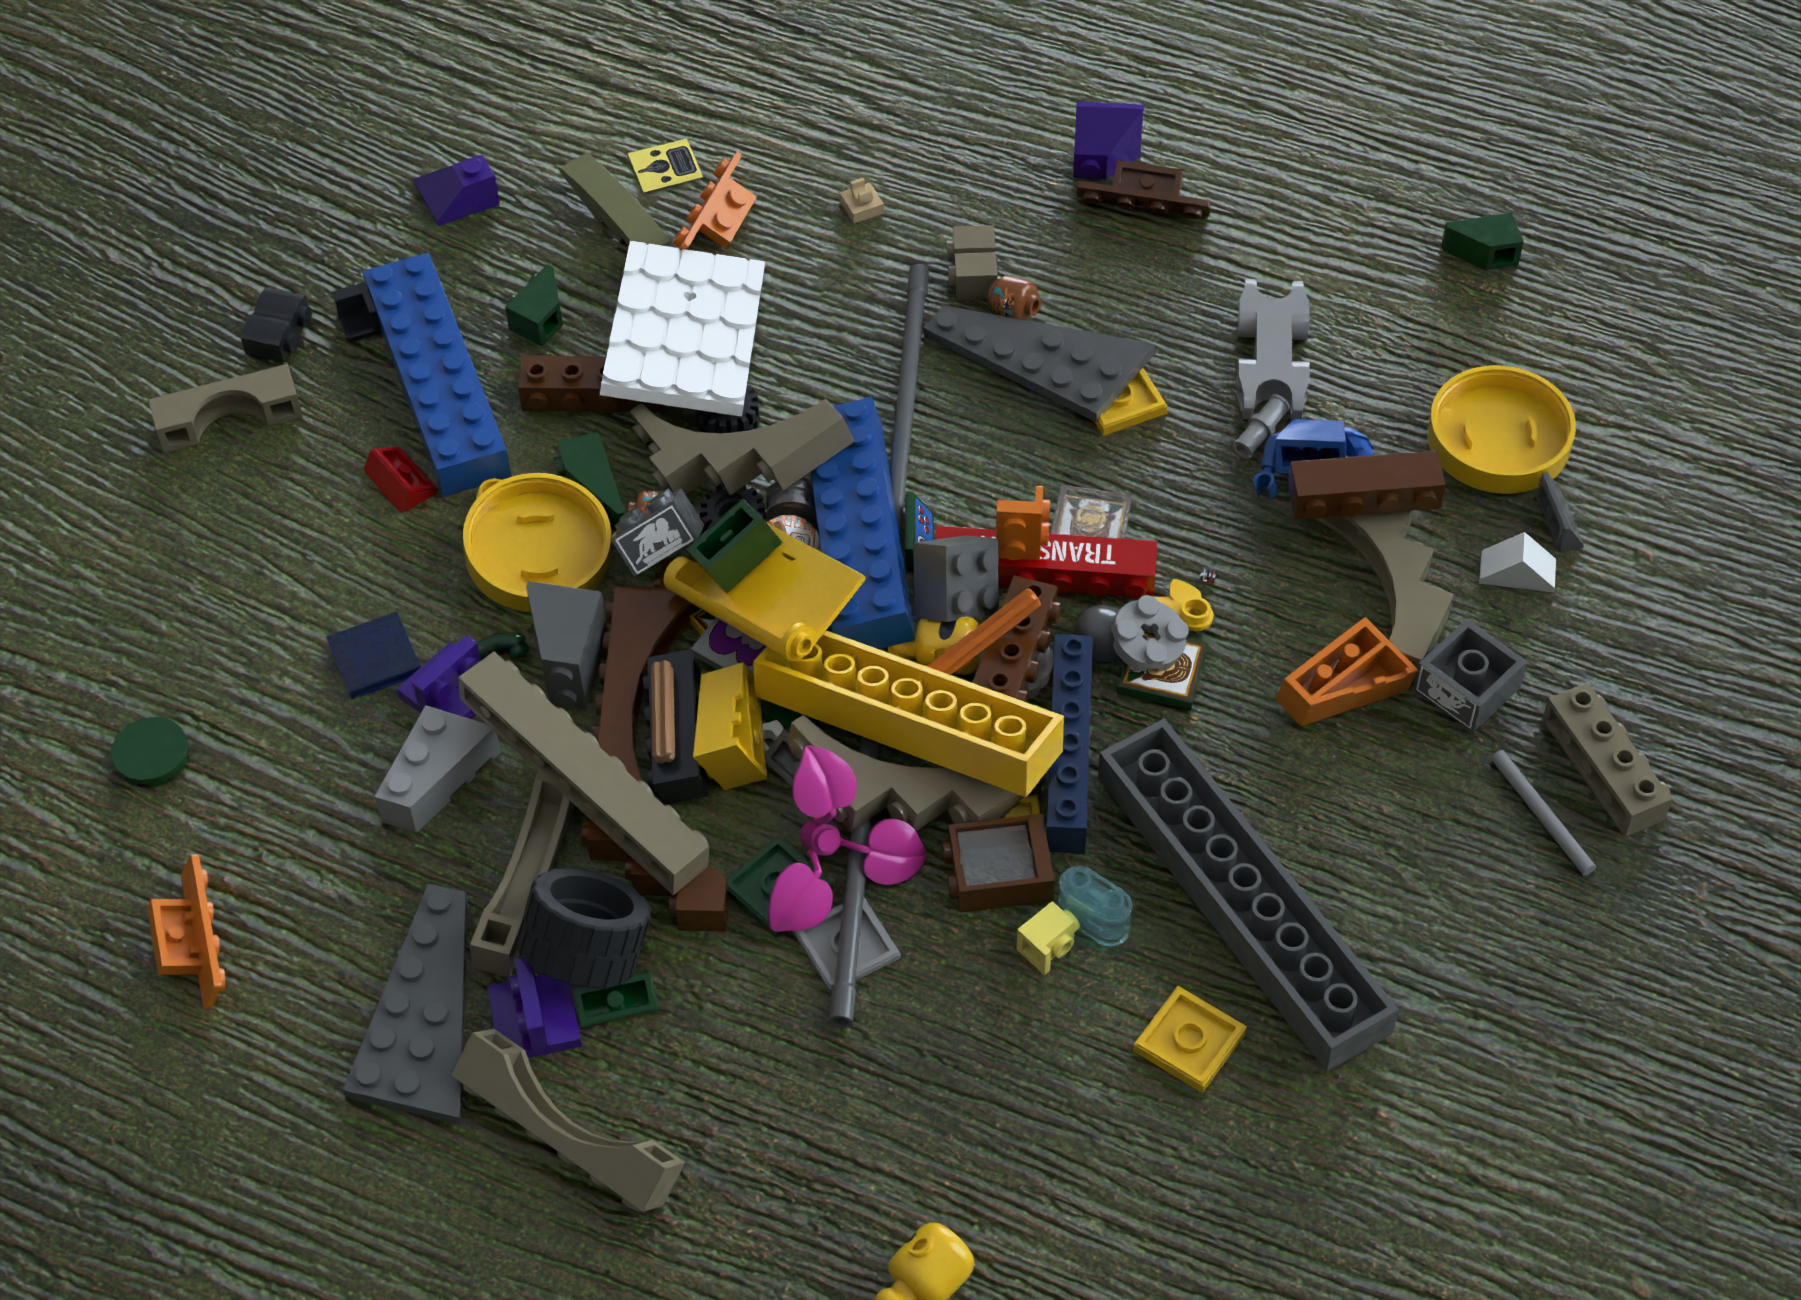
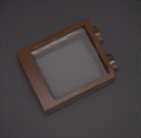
[942,814,1055,913]

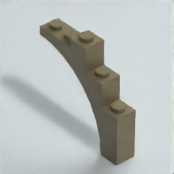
[630,399,855,495]
[1315,510,1454,681]
[788,715,1046,831]

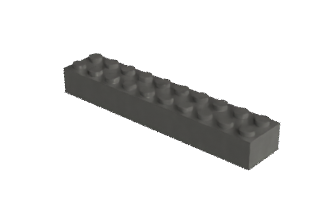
[1098,718,1399,1072]

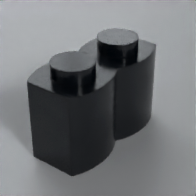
[241,287,312,362]

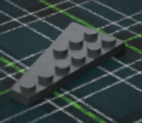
[923,305,1155,422]
[343,883,468,1125]

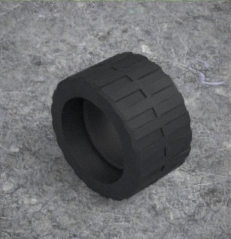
[516,868,651,988]

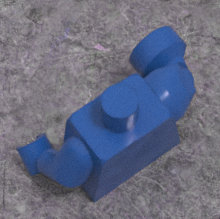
[1253,419,1375,498]

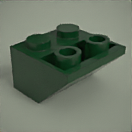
[685,499,783,593]

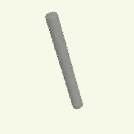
[1491,750,1596,876]

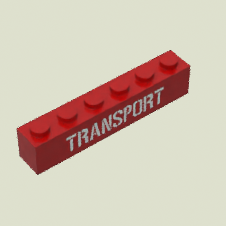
[935,525,1157,599]

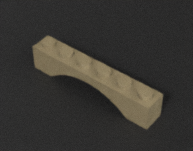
[470,772,576,978]
[451,1029,685,1212]

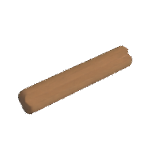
[651,660,675,764]

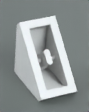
[1479,532,1556,592]

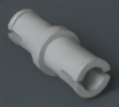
[1232,394,1290,459]

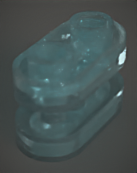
[1058,866,1132,946]

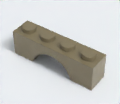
[148,364,303,453]

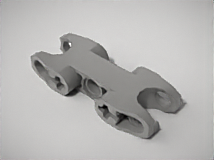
[1236,279,1310,421]

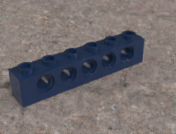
[1046,634,1093,854]

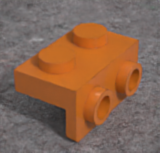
[996,486,1050,560]

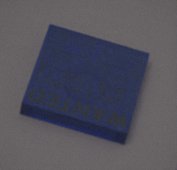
[326,611,421,700]

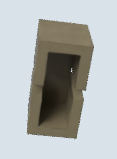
[946,225,997,300]

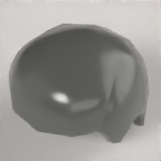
[1075,604,1120,662]

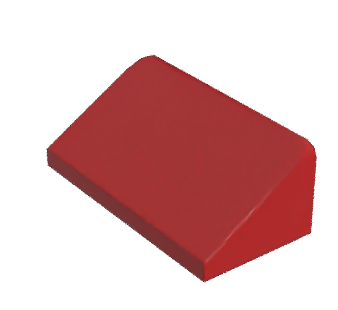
[364,446,438,512]

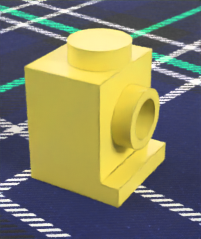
[1017,901,1080,975]

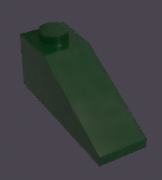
[553,432,625,531]

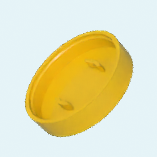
[1427,365,1576,494]
[463,473,611,612]

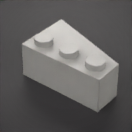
[375,705,501,833]

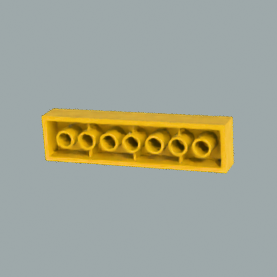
[753,631,1064,797]

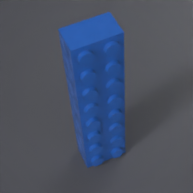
[362,252,512,497]
[811,396,915,649]

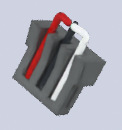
[1200,567,1216,582]

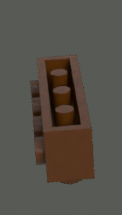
[518,356,663,413]
[1287,451,1446,519]
[972,575,1062,702]

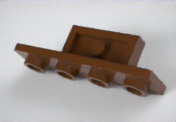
[1076,160,1211,219]

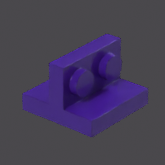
[397,635,481,719]
[487,957,582,1058]

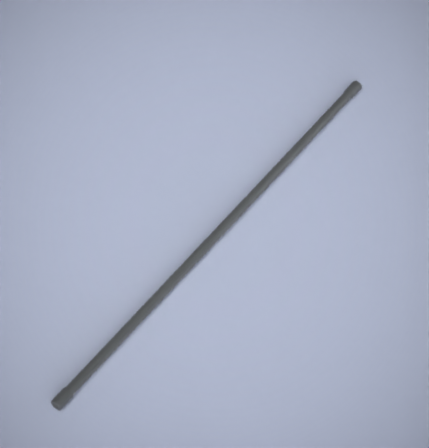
[829,264,929,1028]

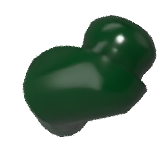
[477,632,529,660]

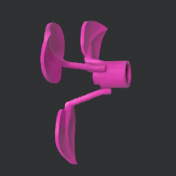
[768,745,927,932]

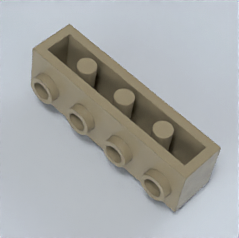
[1542,682,1672,837]

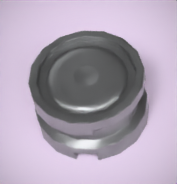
[766,480,816,525]

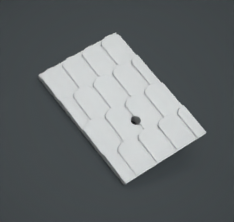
[600,241,765,417]

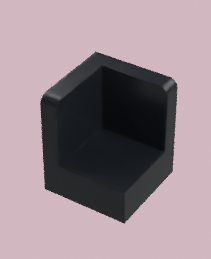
[332,282,381,343]

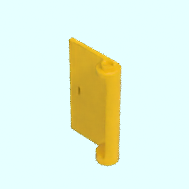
[664,523,866,661]

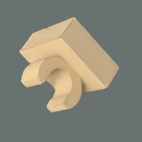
[840,178,884,224]

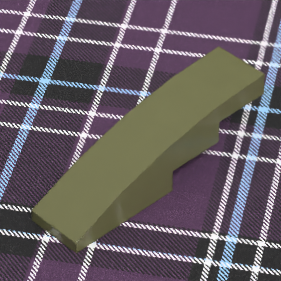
[559,153,670,247]

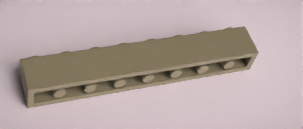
[459,652,709,895]

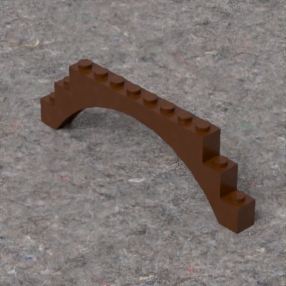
[581,558,729,932]

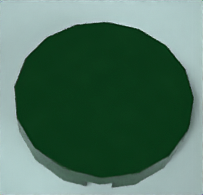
[111,717,190,787]

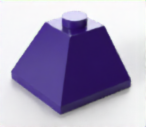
[1073,101,1144,179]
[413,154,500,226]

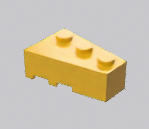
[693,663,767,790]

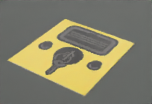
[628,138,703,192]

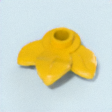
[1154,579,1214,631]

